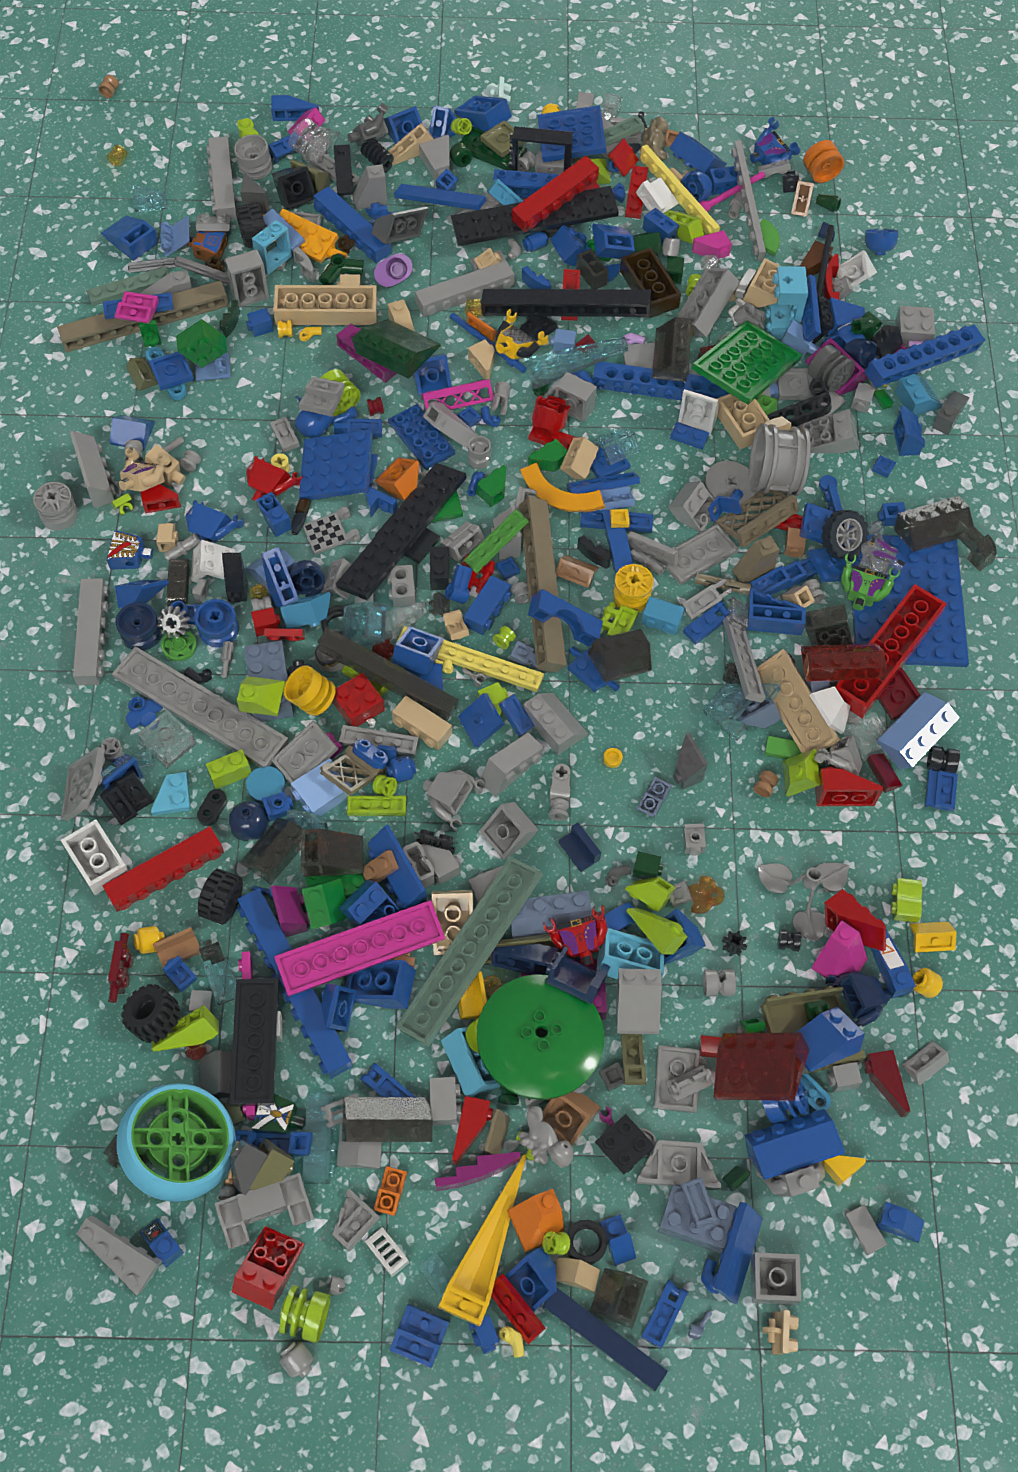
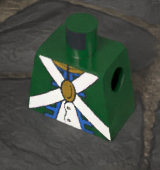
[251,1094,306,1134]

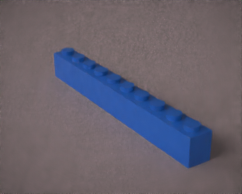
[236,888,353,1079]

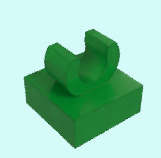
[740,1017,766,1042]

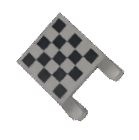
[303,506,360,555]

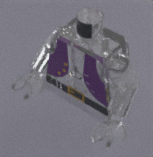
[859,521,905,575]

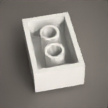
[61,820,128,895]

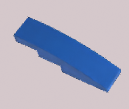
[602,510,633,575]
[750,557,818,595]

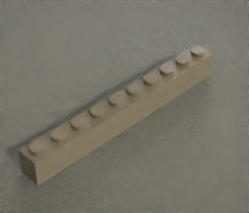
[57,280,229,353]
[519,496,566,673]

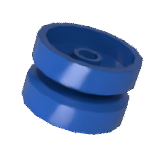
[194,599,239,648]

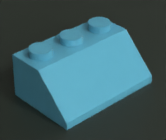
[597,928,664,979]
[441,1027,500,1097]

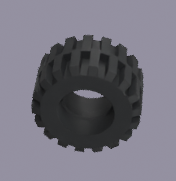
[236,202,266,248]
[198,868,243,925]
[121,984,181,1043]

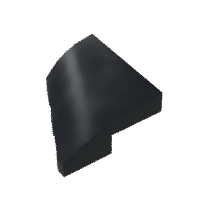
[519,316,558,341]

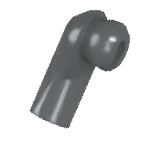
[606,864,631,887]

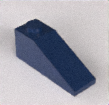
[492,944,558,975]

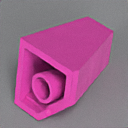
[811,921,868,978]

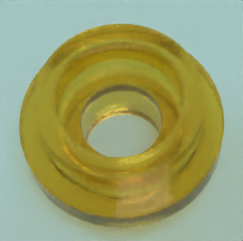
[249,585,268,599]

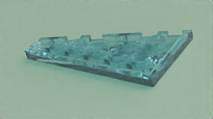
[524,337,628,390]

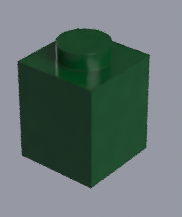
[666,256,684,284]
[632,851,664,879]

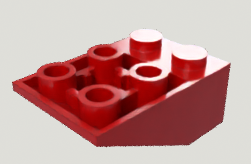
[824,889,886,952]
[232,1226,305,1311]

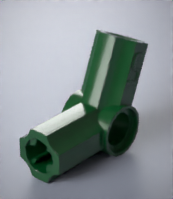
[319,254,364,285]
[851,311,882,340]

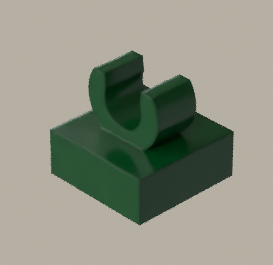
[804,1000,830,1022]

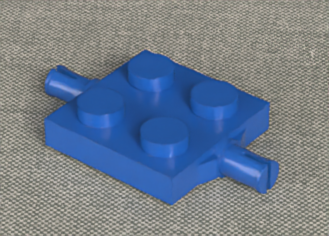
[568,645,621,692]

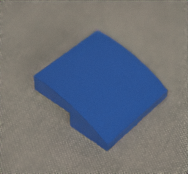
[390,1304,450,1368]

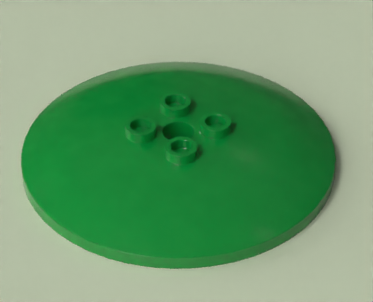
[477,975,604,1100]

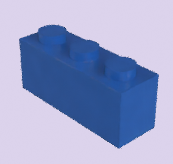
[464,575,512,635]

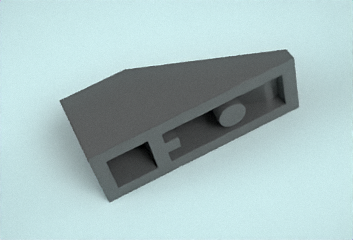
[933,391,970,435]

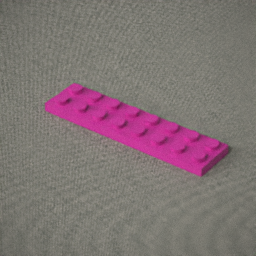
[274,900,445,997]

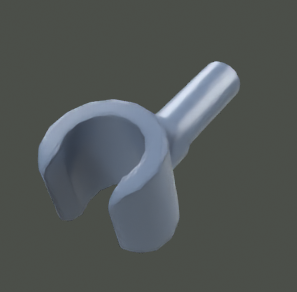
[688,1310,712,1340]

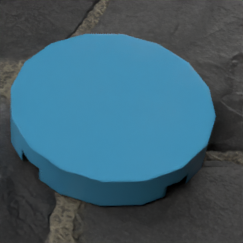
[246,766,286,804]

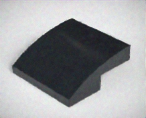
[100,769,154,825]

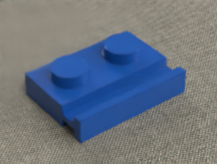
[925,769,958,812]

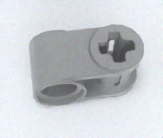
[662,238,680,257]
[733,303,766,330]
[550,764,570,802]

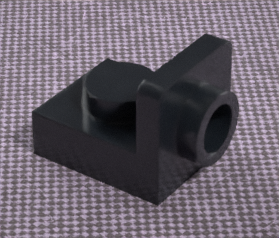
[782,170,799,193]

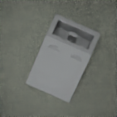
[799,409,859,453]

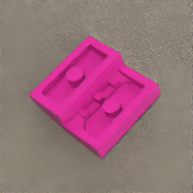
[114,291,159,324]

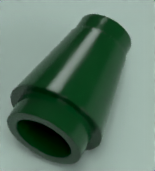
[816,194,841,212]

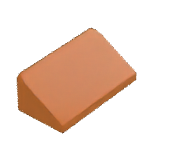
[467,312,497,342]

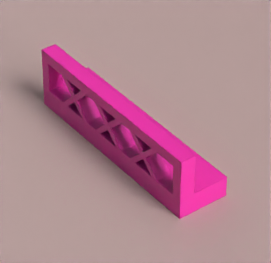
[420,379,493,410]

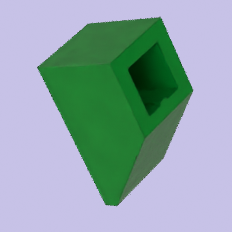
[528,439,567,472]
[477,465,506,507]

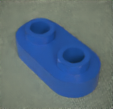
[352,739,388,769]

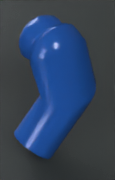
[701,1259,719,1294]

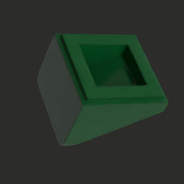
[722,1166,751,1191]

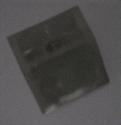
[589,1268,648,1329]

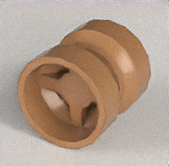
[98,75,119,98]
[753,771,779,798]

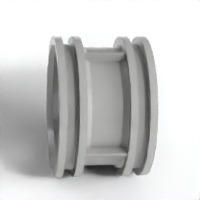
[749,423,810,496]

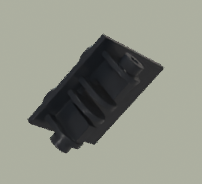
[414,829,458,855]
[594,1114,655,1175]

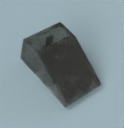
[805,604,854,660]
[301,829,364,877]

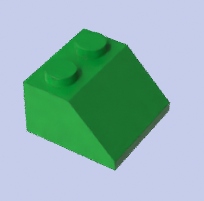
[301,878,347,929]

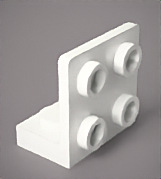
[636,178,679,213]
[191,540,235,583]

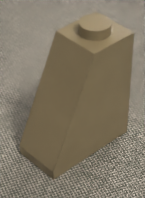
[732,536,779,584]

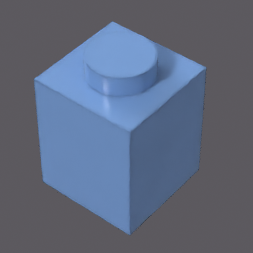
[550,329,576,356]

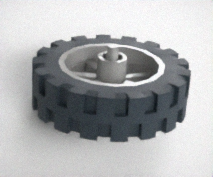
[821,510,869,559]

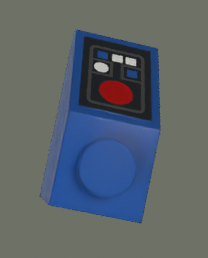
[140,1218,184,1268]

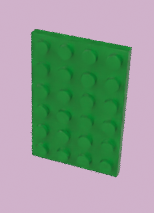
[691,320,802,405]

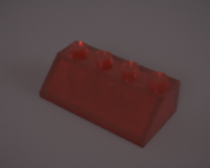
[801,643,887,681]

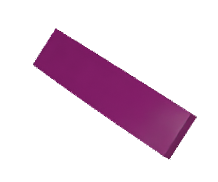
[435,1152,520,1191]

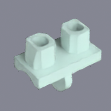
[486,76,511,104]

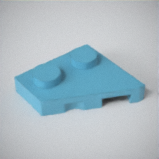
[151,772,191,816]

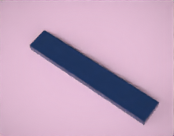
[543,1288,668,1391]

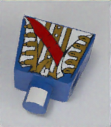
[106,530,153,570]

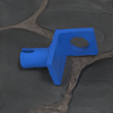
[708,489,743,522]

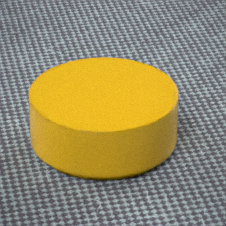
[603,748,623,768]

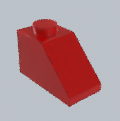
[140,484,181,514]

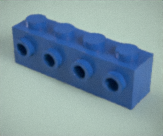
[493,169,559,198]

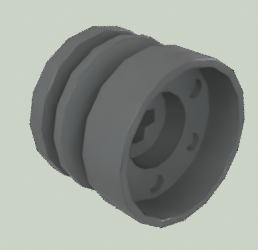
[808,345,855,392]

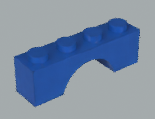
[528,589,603,647]

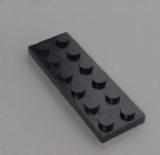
[230,979,279,1106]

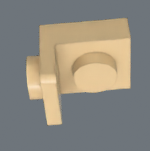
[474,248,502,269]

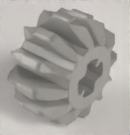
[157,606,190,638]

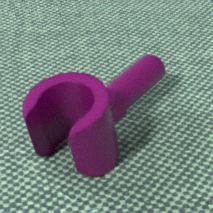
[599,1107,614,1127]

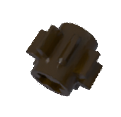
[205,256,225,272]

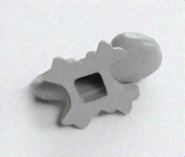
[519,1106,574,1168]

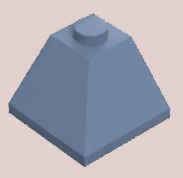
[727,685,781,728]

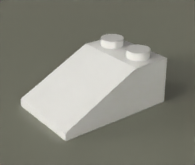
[678,389,719,435]

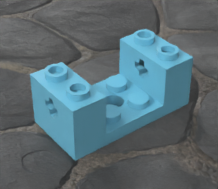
[765,266,808,339]

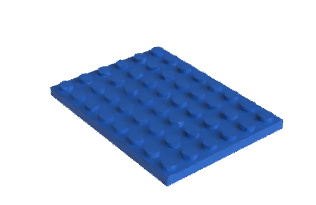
[849,535,969,667]

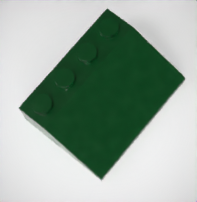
[352,319,441,379]

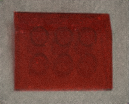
[713,1032,810,1101]

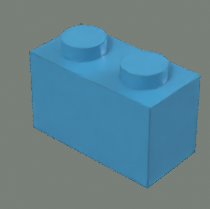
[641,597,685,635]

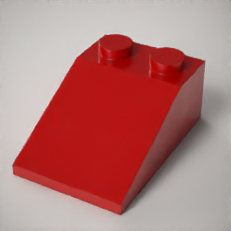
[815,767,883,806]

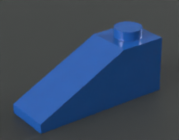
[271,95,319,121]
[261,547,299,608]

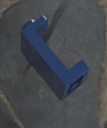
[546,946,610,1004]

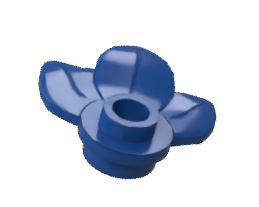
[126,696,162,730]

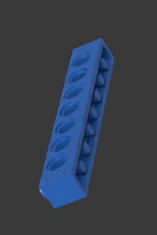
[864,324,985,388]
[593,361,730,401]

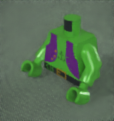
[841,554,900,611]

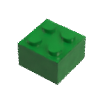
[176,319,227,368]

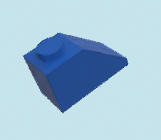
[876,1202,924,1243]

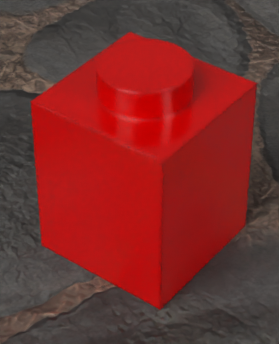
[251,607,281,637]

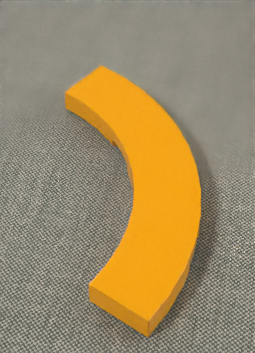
[520,463,606,513]

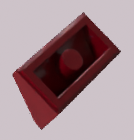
[867,753,902,793]

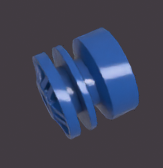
[758,1070,809,1124]

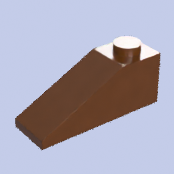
[799,240,834,278]

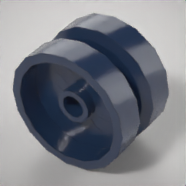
[115,602,162,651]

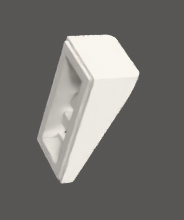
[365,1227,409,1277]

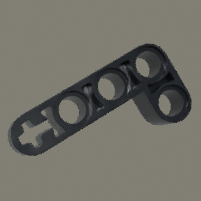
[767,378,832,427]

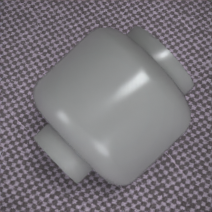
[279,1341,314,1378]

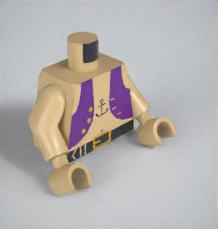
[119,448,171,491]

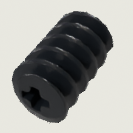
[360,139,394,173]

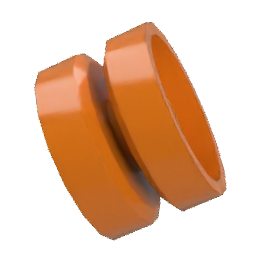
[803,140,845,183]

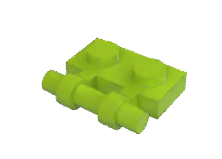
[600,602,639,644]

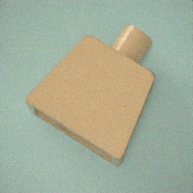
[145,444,186,486]

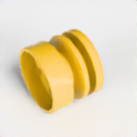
[613,564,654,612]
[284,665,335,716]

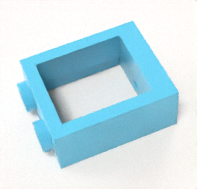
[252,220,292,275]

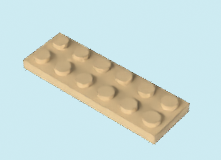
[757,649,840,753]

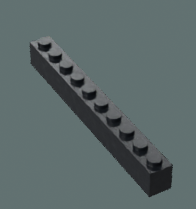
[481,289,652,317]

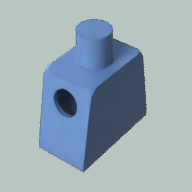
[781,320,820,359]

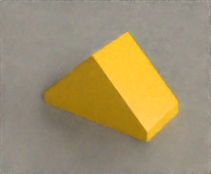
[821,1155,866,1186]

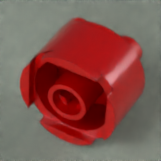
[531,395,570,433]

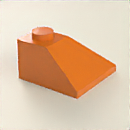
[375,457,419,500]
[507,1189,564,1252]

